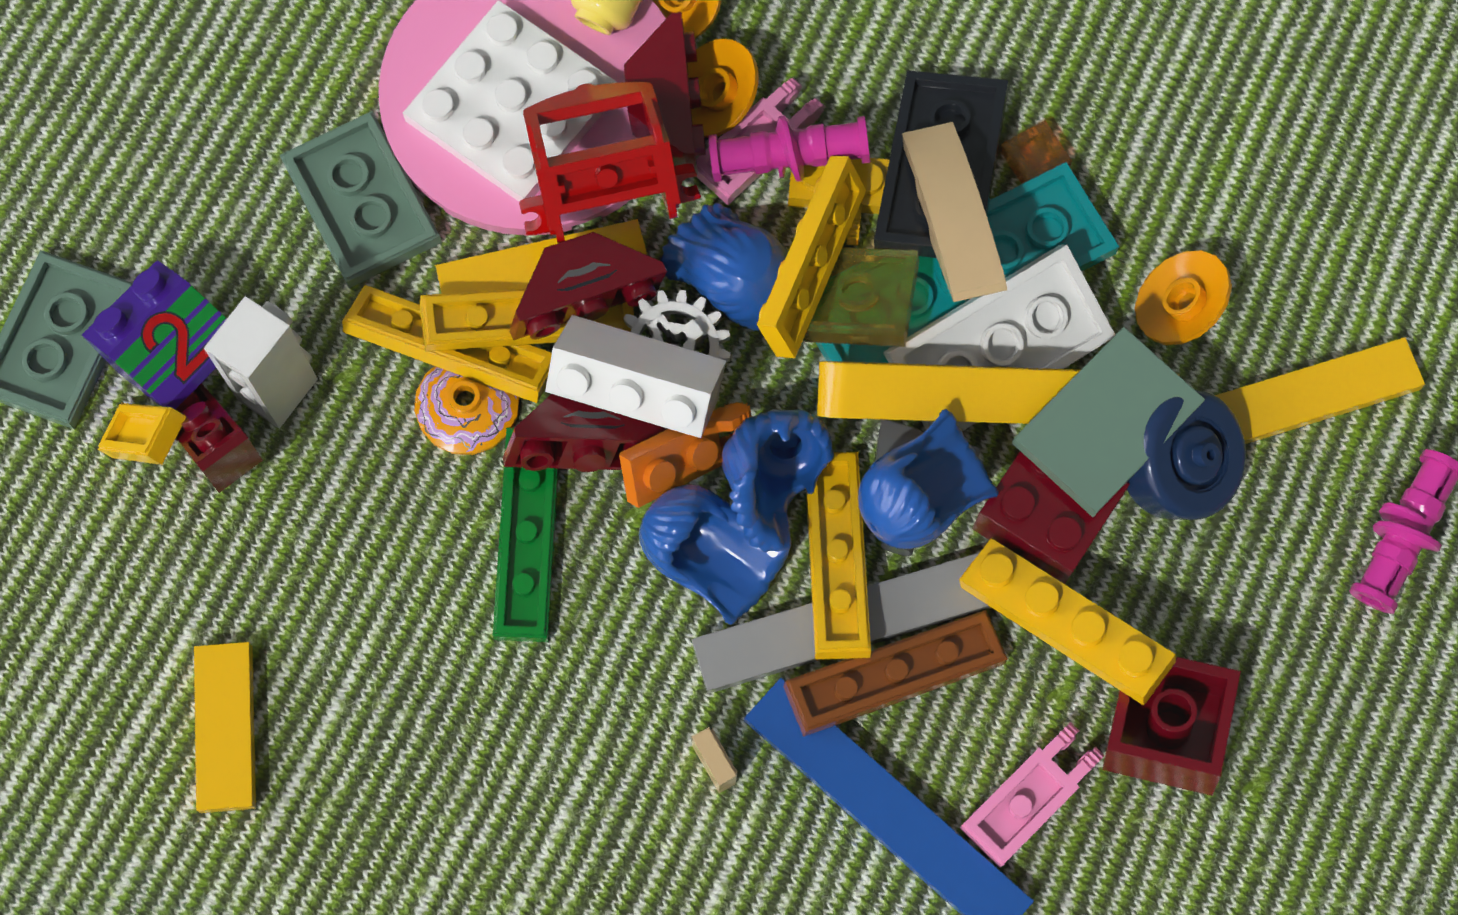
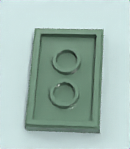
[280,111,442,288]
[0,250,133,430]
[1012,327,1205,517]

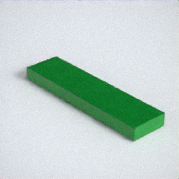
[493,428,559,642]

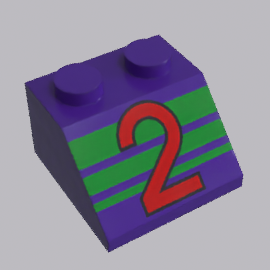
[82,260,227,409]

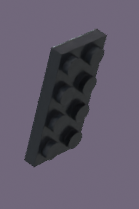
[874,70,1008,258]

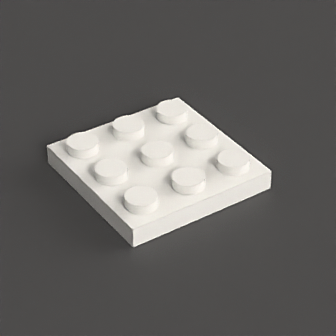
[403,0,618,201]

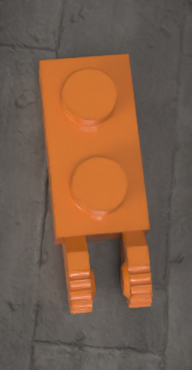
[619,402,752,508]

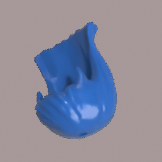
[660,203,788,331]
[722,409,834,553]
[858,409,999,549]
[639,484,790,625]

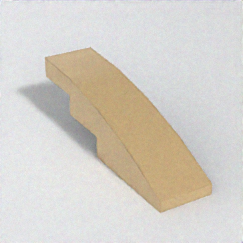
[902,122,1007,302]

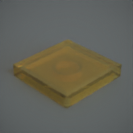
[802,248,919,347]

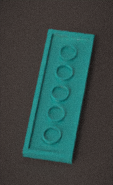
[808,162,1119,363]

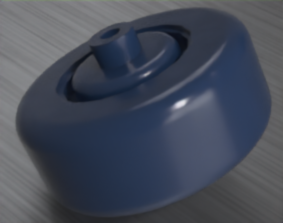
[1127,390,1246,520]

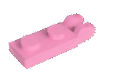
[696,78,825,205]
[960,722,1105,868]

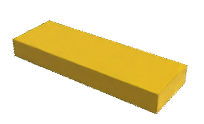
[194,642,256,813]

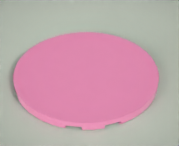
[379,0,665,236]

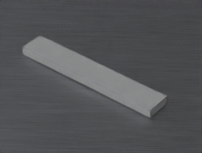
[692,552,991,694]

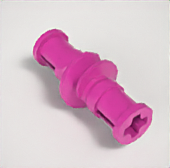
[709,115,870,182]
[1349,449,1458,614]

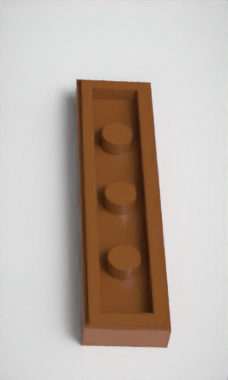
[783,610,1008,737]

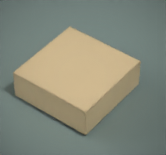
[692,727,737,793]

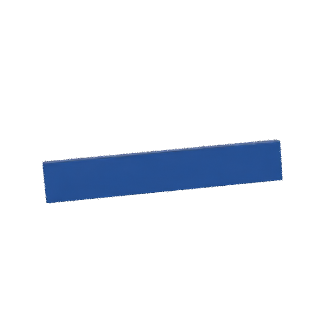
[744,678,1034,915]

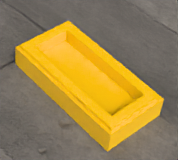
[98,403,187,465]

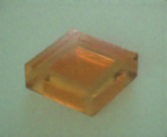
[1000,121,1072,184]

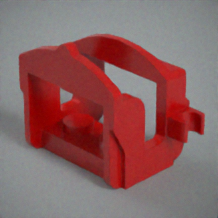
[519,82,701,243]

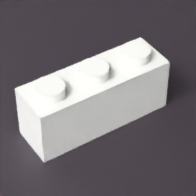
[204,296,318,429]
[545,315,726,438]

